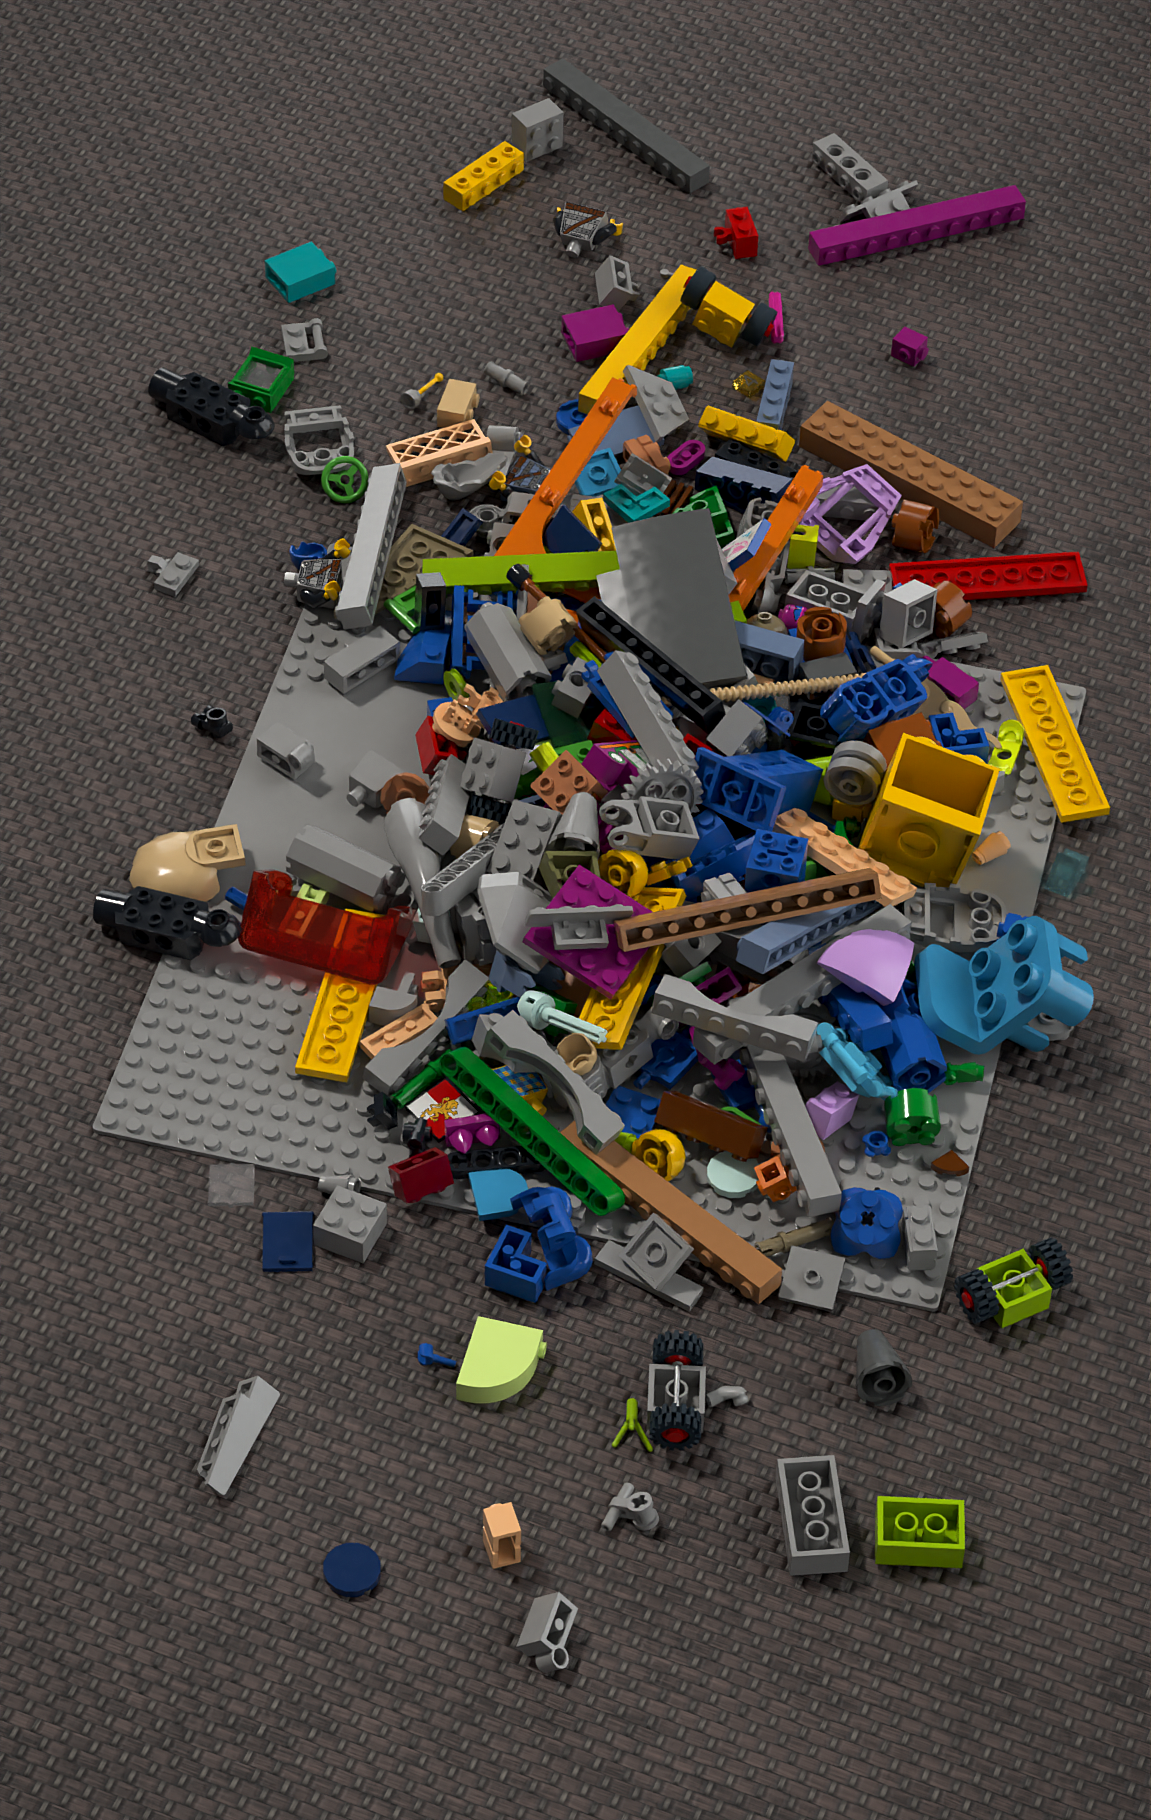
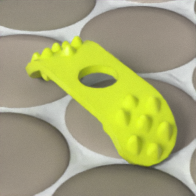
[988,720,1024,776]

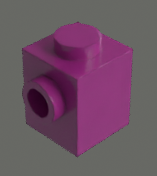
[891,326,929,367]

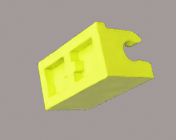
[787,525,819,569]

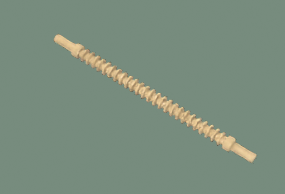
[662,673,866,706]

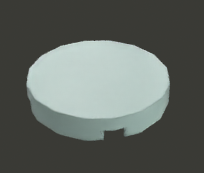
[707,1151,759,1198]

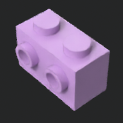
[805,1081,859,1140]

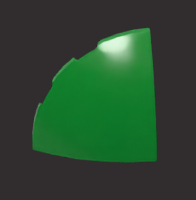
[672,486,735,549]

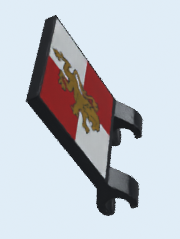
[405,1077,486,1143]

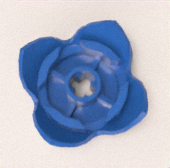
[831,1187,903,1259]

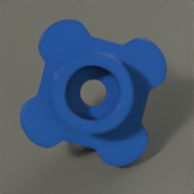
[862,1131,891,1157]

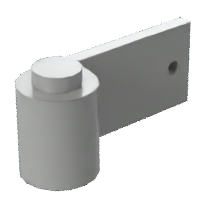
[487,425,523,482]

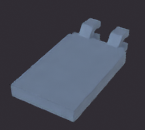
[567,405,665,459]

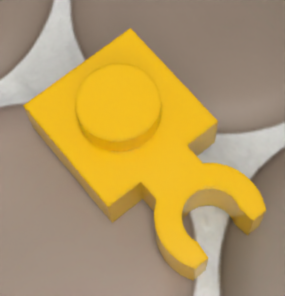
[647,857,693,886]

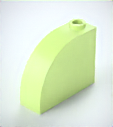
[456,1316,547,1403]

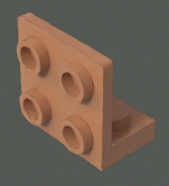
[531,750,608,815]

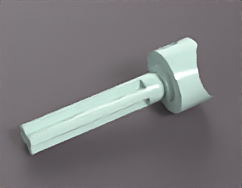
[517,990,608,1044]

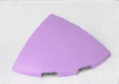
[817,929,914,1006]

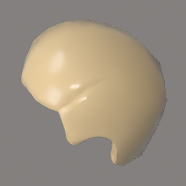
[557,1033,597,1076]

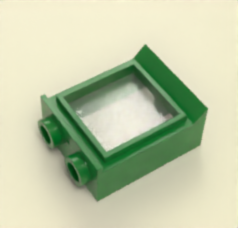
[228,346,294,413]

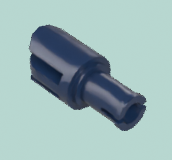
[845,632,876,675]

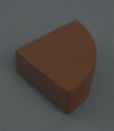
[931,1150,969,1176]

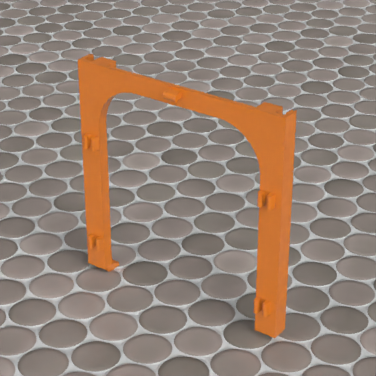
[494,377,823,611]

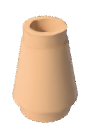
[972,831,1011,865]

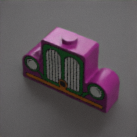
[581,740,654,790]

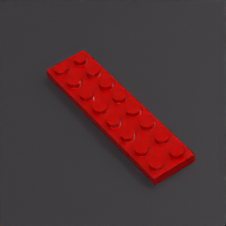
[889,552,1088,600]

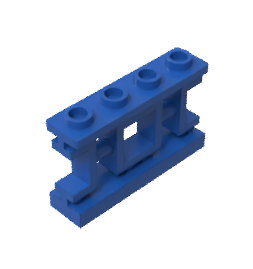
[450,585,517,679]

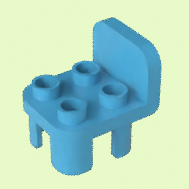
[914,916,1094,1055]

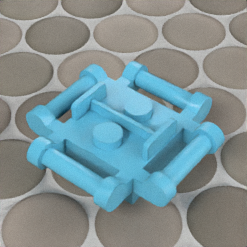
[817,1022,898,1101]

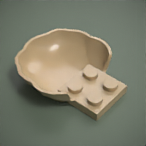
[129,824,246,902]

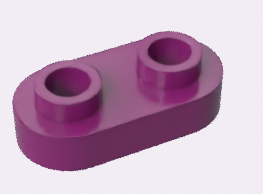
[667,440,705,475]

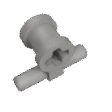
[601,1483,659,1531]

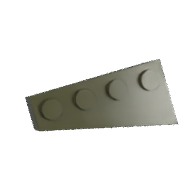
[538,851,600,900]

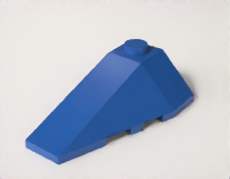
[394,610,451,684]

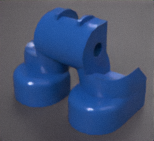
[510,1186,593,1291]

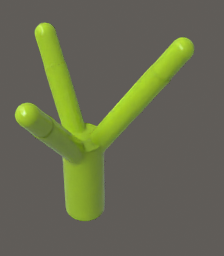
[612,1398,653,1452]

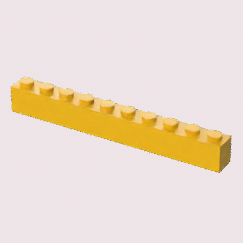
[578,265,696,415]

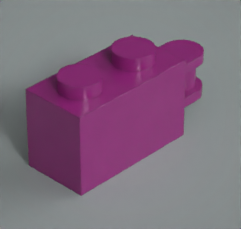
[922,656,979,709]

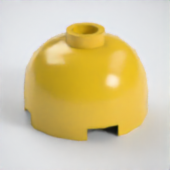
[598,849,648,898]
[631,1129,686,1181]

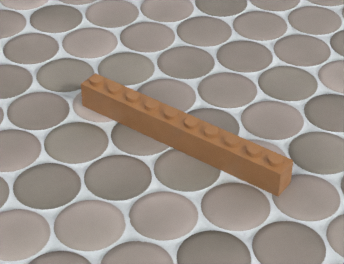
[613,868,882,952]
[560,1120,782,1305]

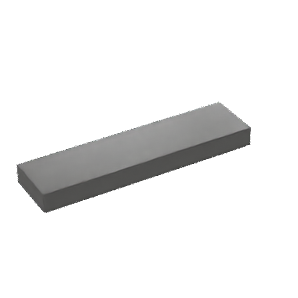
[594,1240,704,1312]

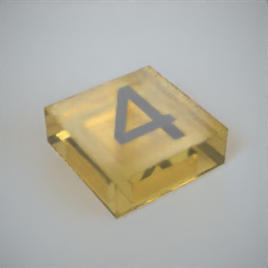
[732,370,765,398]

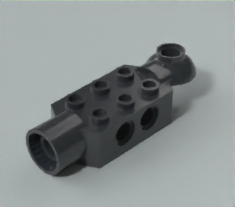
[148,367,275,446]
[93,886,242,960]

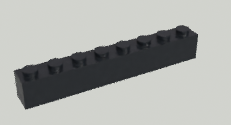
[576,596,726,734]

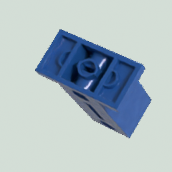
[695,747,823,832]
[744,829,823,948]

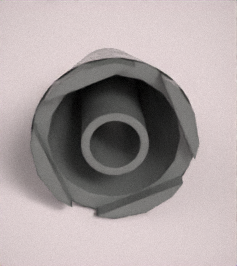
[856,1329,912,1406]

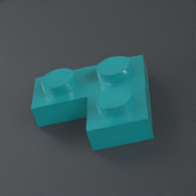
[603,484,670,523]

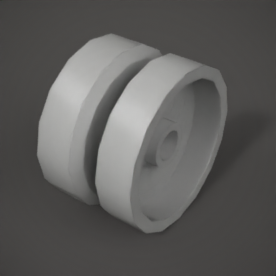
[823,741,887,806]

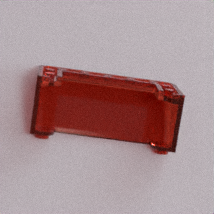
[238,869,417,985]

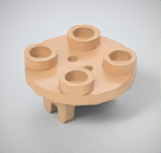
[432,699,481,747]

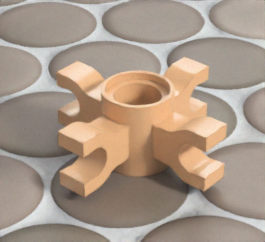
[457,683,503,729]

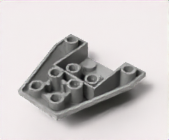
[478,871,552,975]

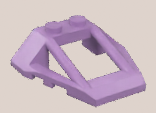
[798,464,902,564]

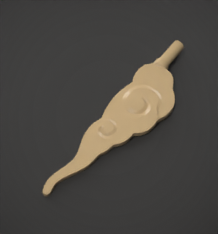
[869,646,1002,749]

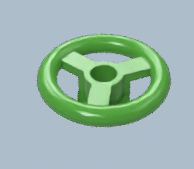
[321,456,369,503]

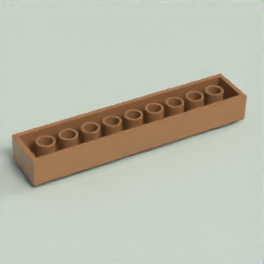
[799,401,1023,548]

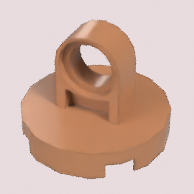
[380,772,430,814]

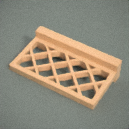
[386,419,493,487]

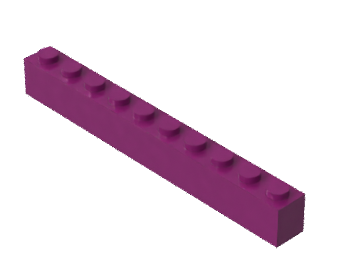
[808,185,1026,266]

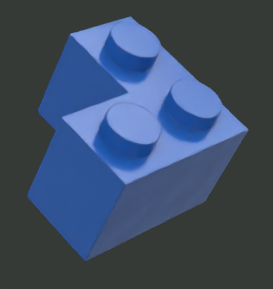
[928,713,989,764]
[485,1225,547,1303]

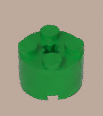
[884,1088,941,1146]

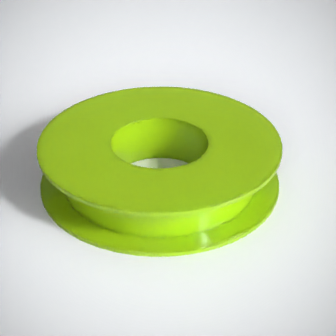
[443,669,469,704]

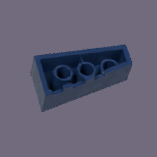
[694,457,792,514]

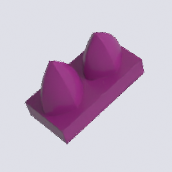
[444,1114,500,1154]

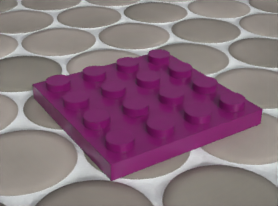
[522,865,652,1000]

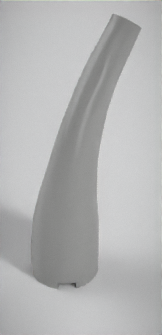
[383,798,461,969]

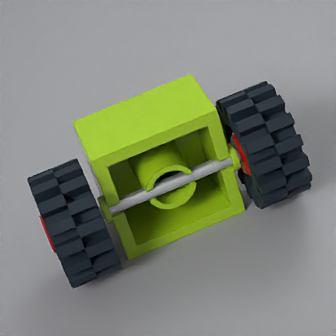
[954,1237,1073,1329]

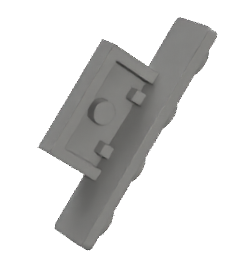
[838,180,918,223]
[524,904,633,950]

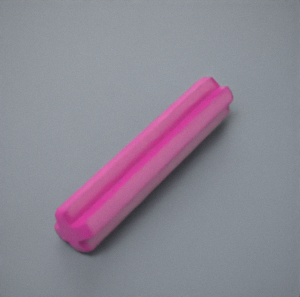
[769,291,784,344]

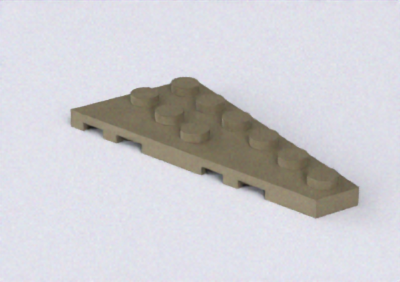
[334,524,473,621]

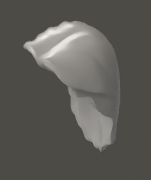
[431,452,508,501]

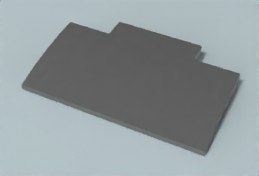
[596,508,747,700]

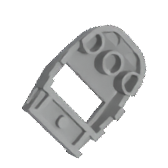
[284,405,354,475]
[903,883,1007,952]

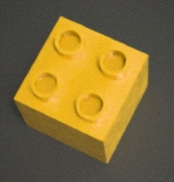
[858,733,1000,887]

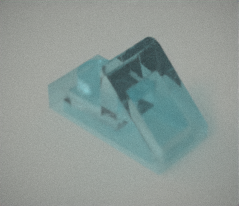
[1045,848,1089,897]

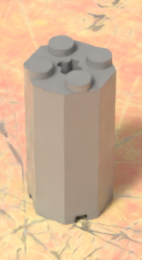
[464,602,552,702]
[286,824,405,914]

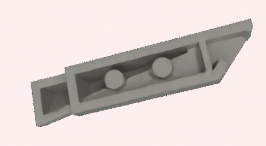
[197,1376,280,1495]

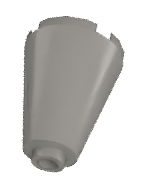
[548,792,600,859]

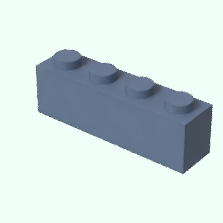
[756,359,794,430]

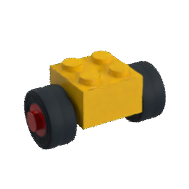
[680,266,777,348]

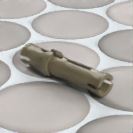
[754,1217,834,1257]

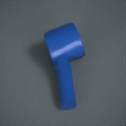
[418,1343,456,1368]

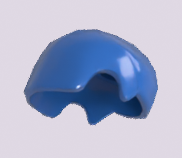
[289,542,327,571]

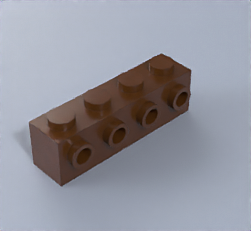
[654,1091,768,1162]

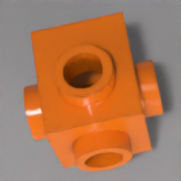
[754,1155,797,1202]

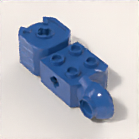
[820,654,933,743]

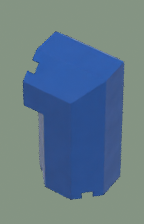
[875,979,947,1093]

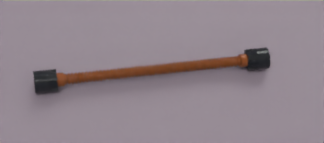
[506,564,607,663]

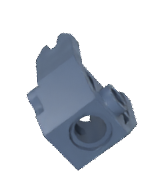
[489,951,565,998]

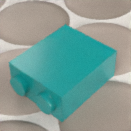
[265,241,337,303]

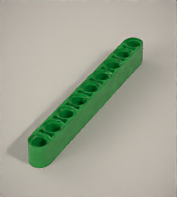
[439,1047,625,1216]

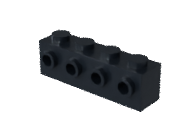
[715,438,798,481]

